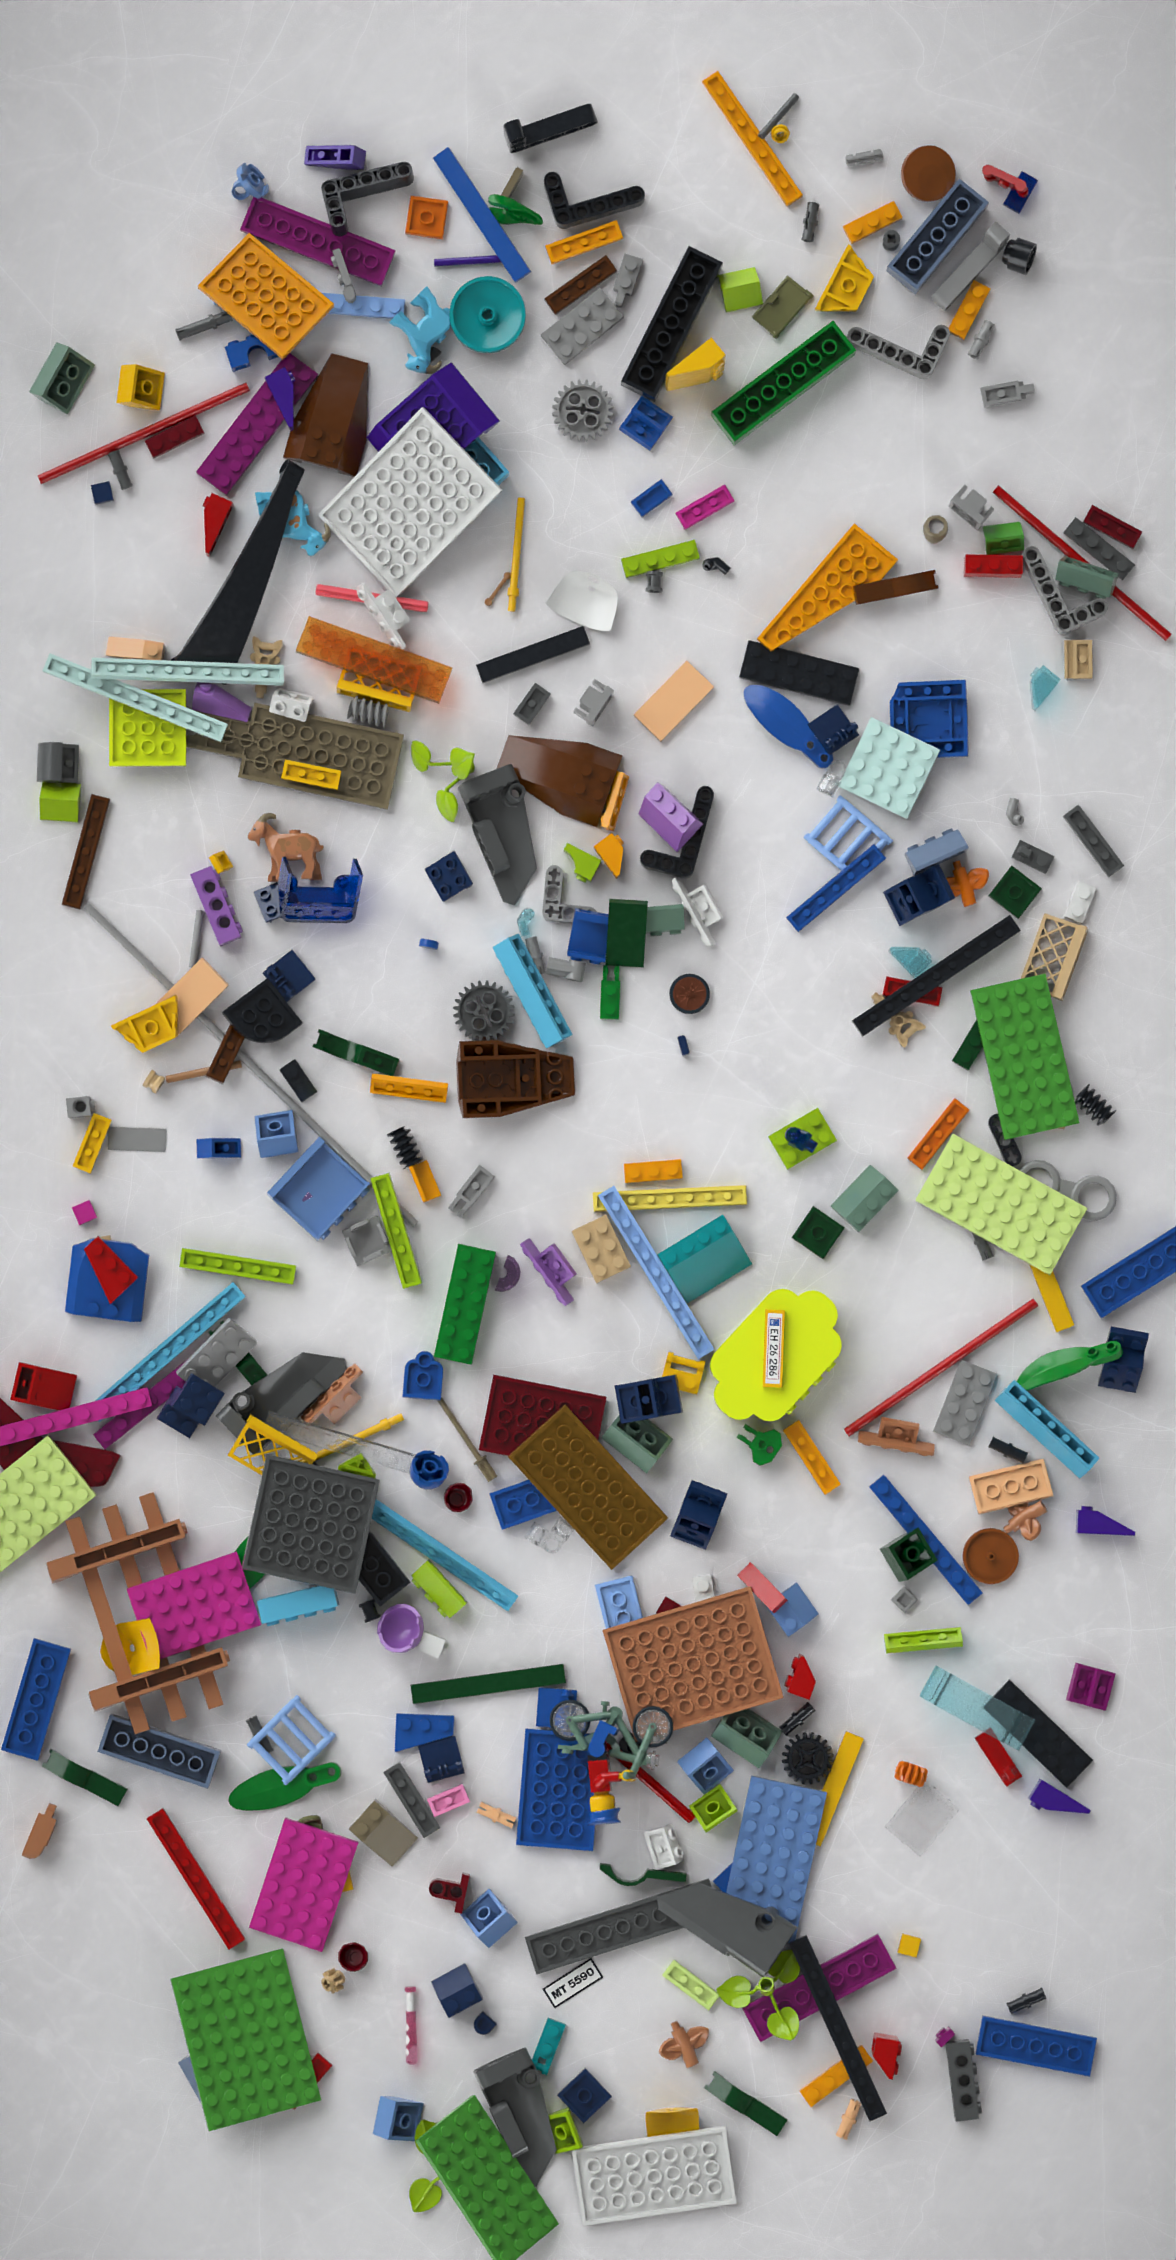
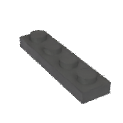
[1063,517,1135,580]
[1063,804,1124,878]
[383,1762,441,1838]

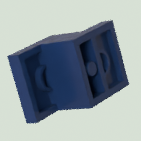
[883,864,955,926]
[1098,1326,1149,1393]
[157,1373,225,1438]
[614,1375,683,1424]
[670,1480,728,1550]

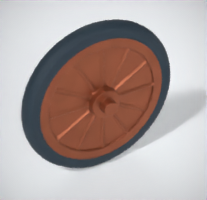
[669,974,710,1014]

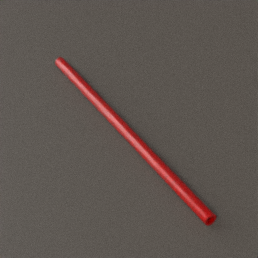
[37,382,250,484]
[992,485,1172,641]
[844,1299,1038,1437]

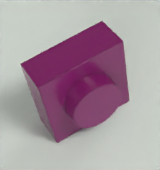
[935,2026,955,2048]

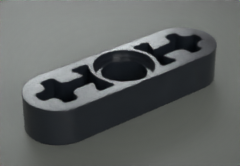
[988,1114,1022,1167]

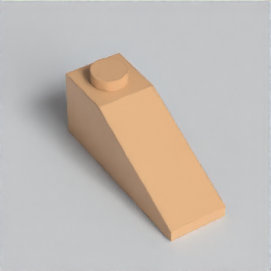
[106,637,165,660]

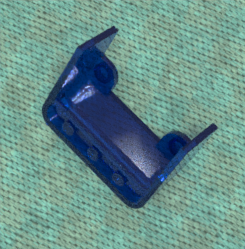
[278,857,363,923]

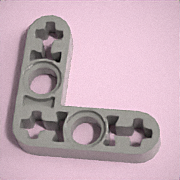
[542,865,597,923]

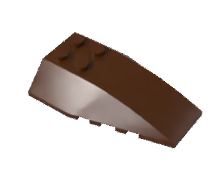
[283,353,368,477]
[496,735,623,827]
[456,1040,575,1118]

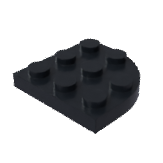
[222,978,303,1043]

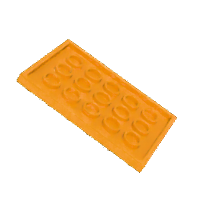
[198,233,334,359]

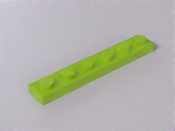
[370,1172,422,1289]
[179,1248,296,1285]

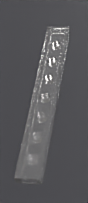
[265,1411,416,1474]

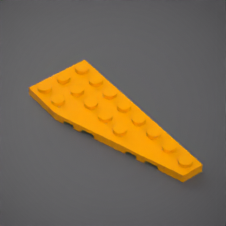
[757,523,898,652]

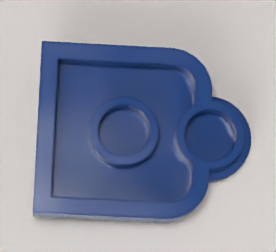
[402,1351,443,1400]

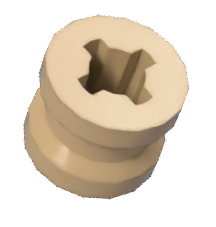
[142,1070,165,1094]

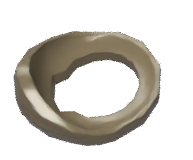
[923,515,948,544]

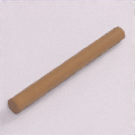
[165,1060,242,1083]

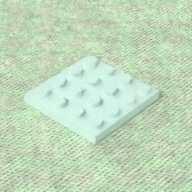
[838,717,940,819]

